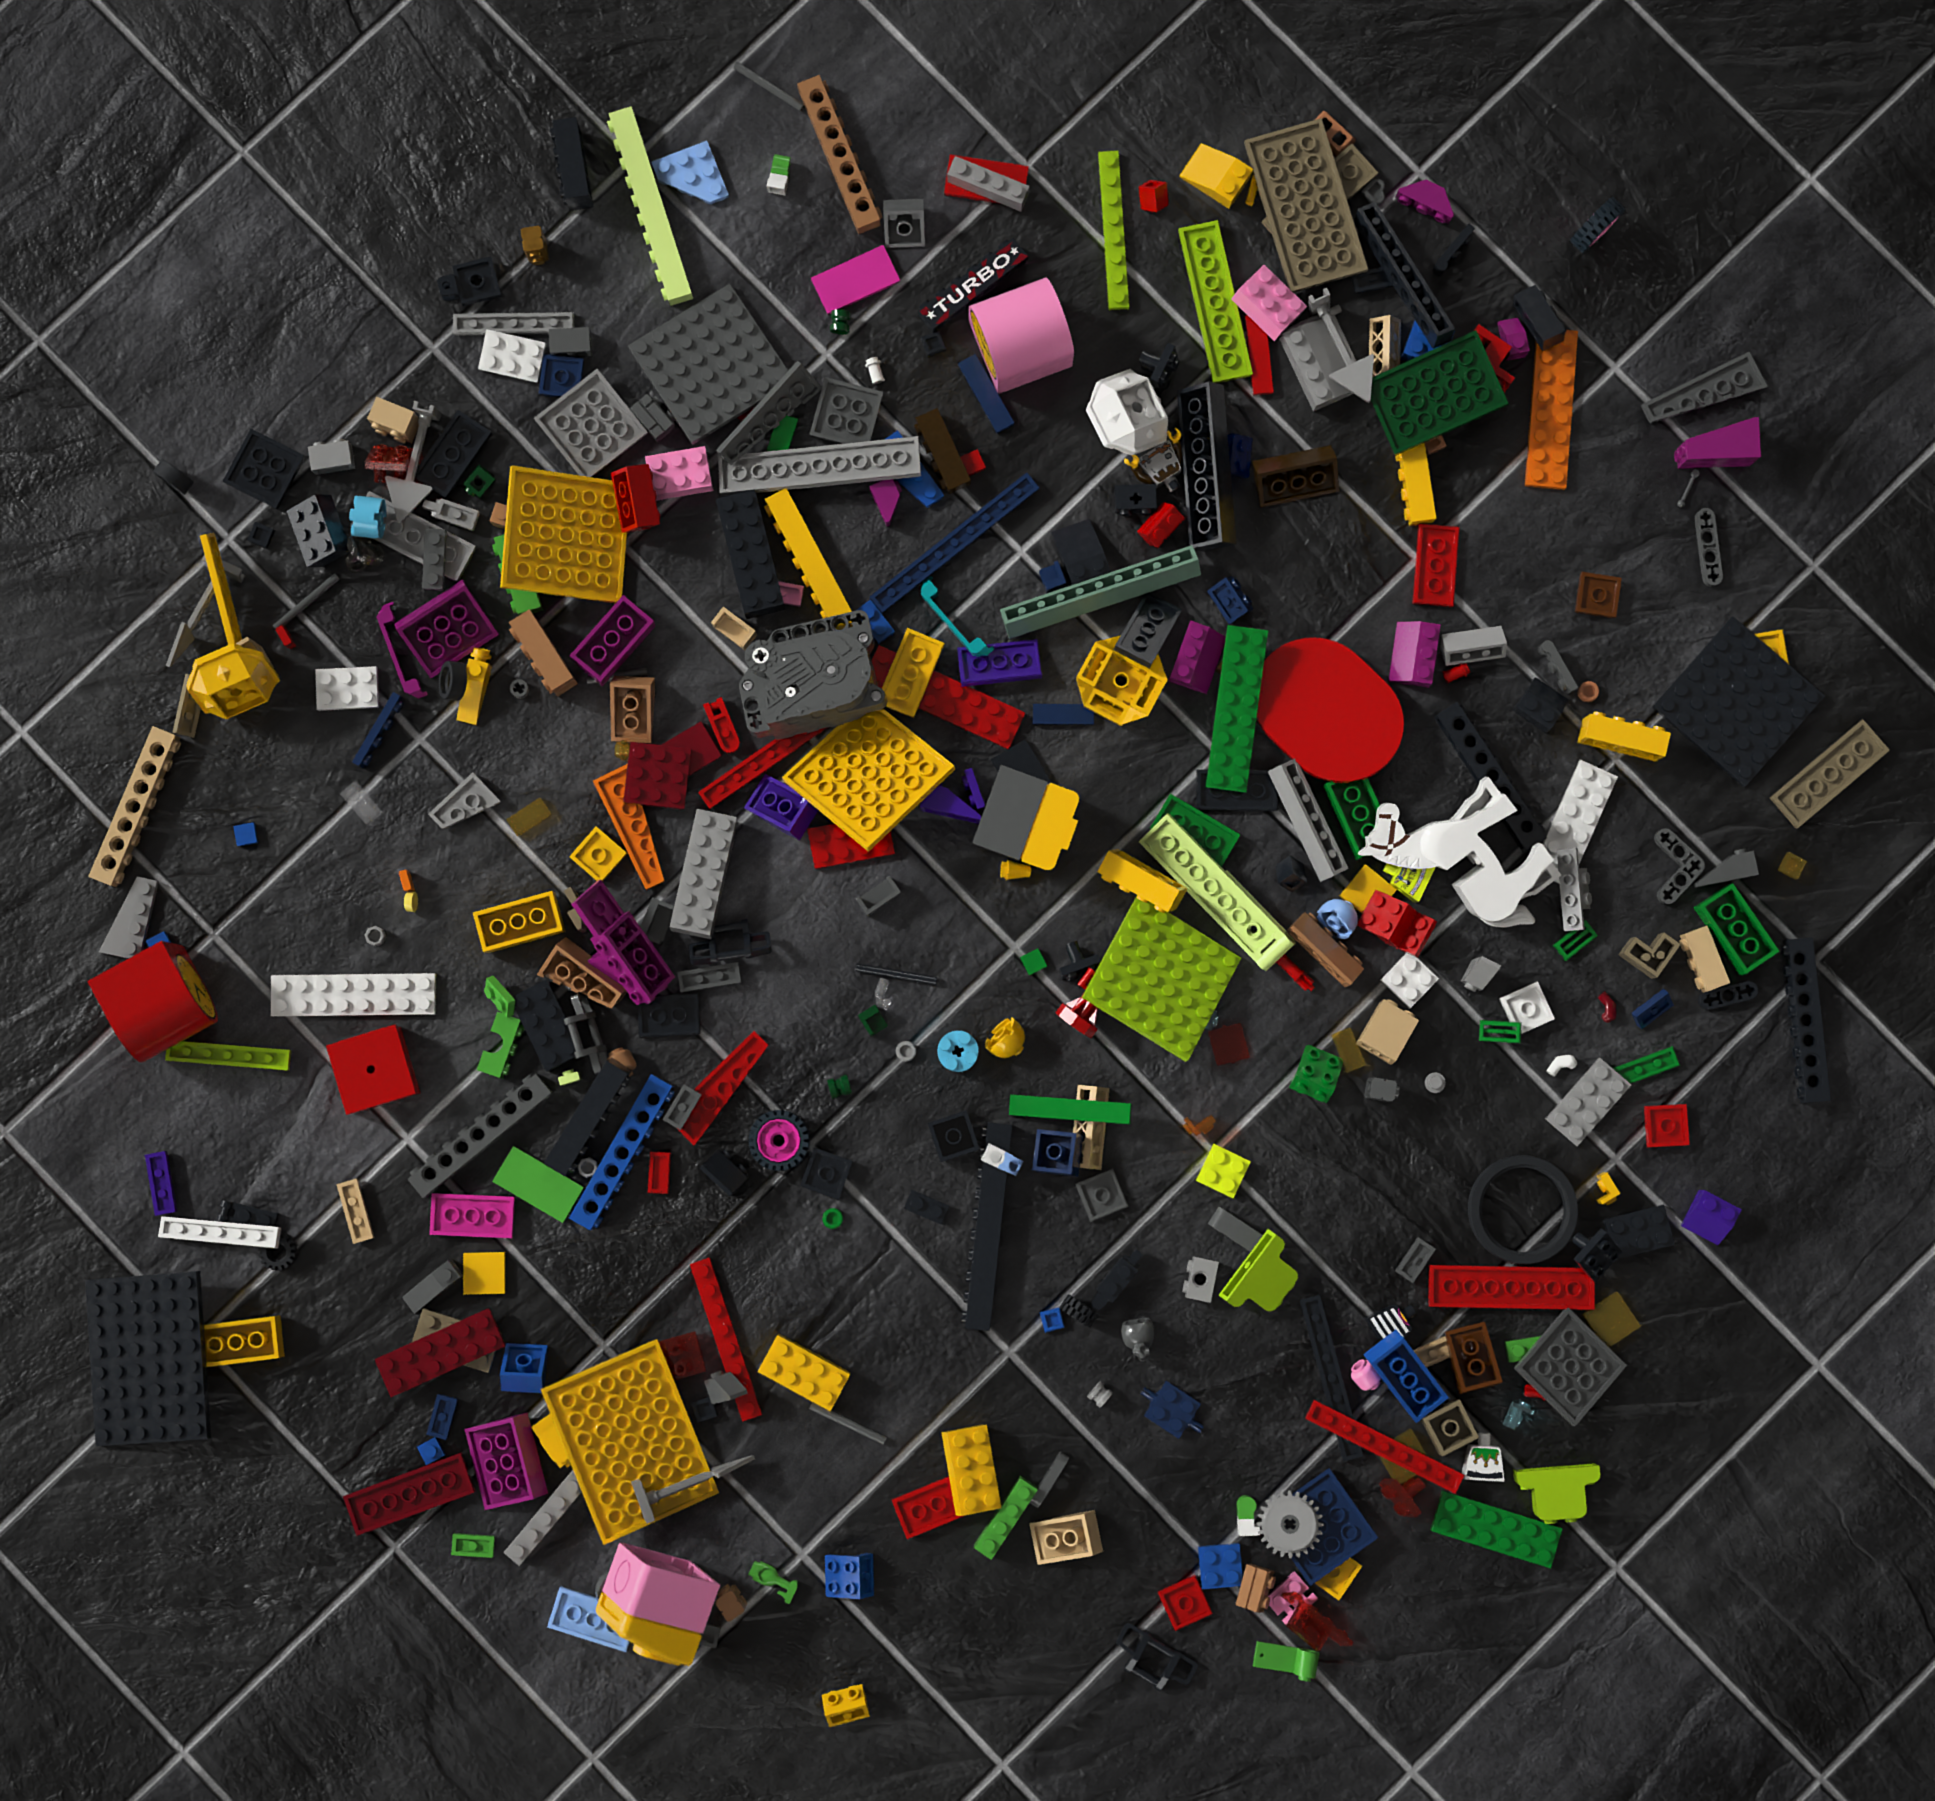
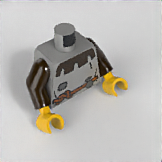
[1124,428,1183,492]

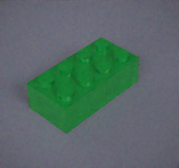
[1323,778,1380,860]
[1693,883,1780,975]

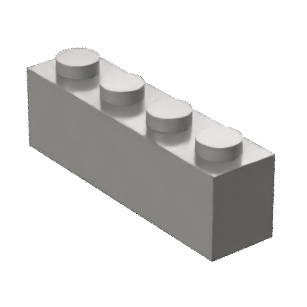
[947,156,1029,212]

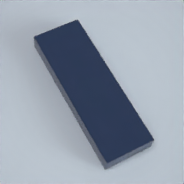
[1033,704,1094,725]

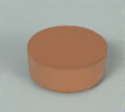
[1578,681,1599,702]

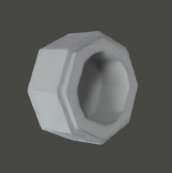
[365,926,386,947]
[578,1157,598,1178]

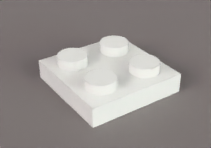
[1381,953,1439,1008]
[1499,982,1555,1033]

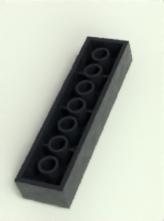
[1177,382,1237,552]

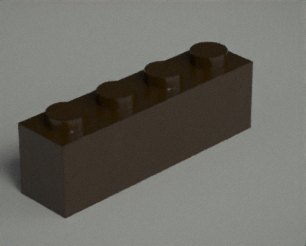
[913,408,971,494]

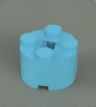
[349,496,387,539]
[937,1031,978,1072]

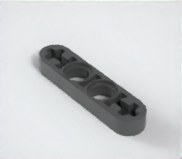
[1695,508,1723,587]

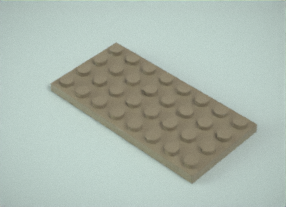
[1244,118,1368,293]

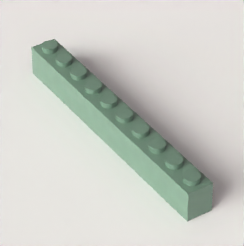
[1000,545,1201,639]

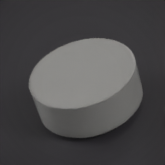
[896,1041,916,1062]

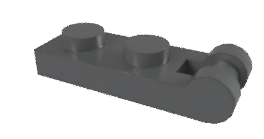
[1538,640,1578,694]

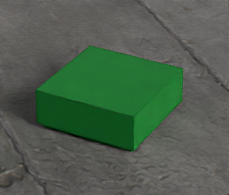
[1020,948,1047,976]

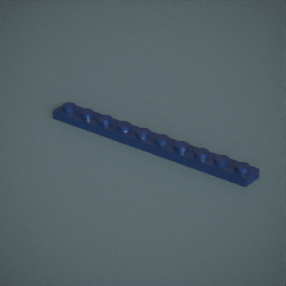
[869,473,1039,614]

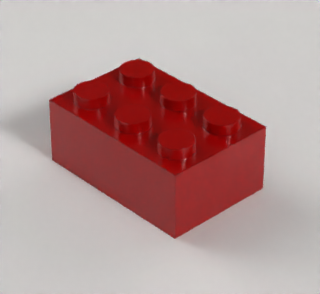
[611,464,660,533]

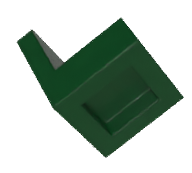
[858,1005,888,1037]

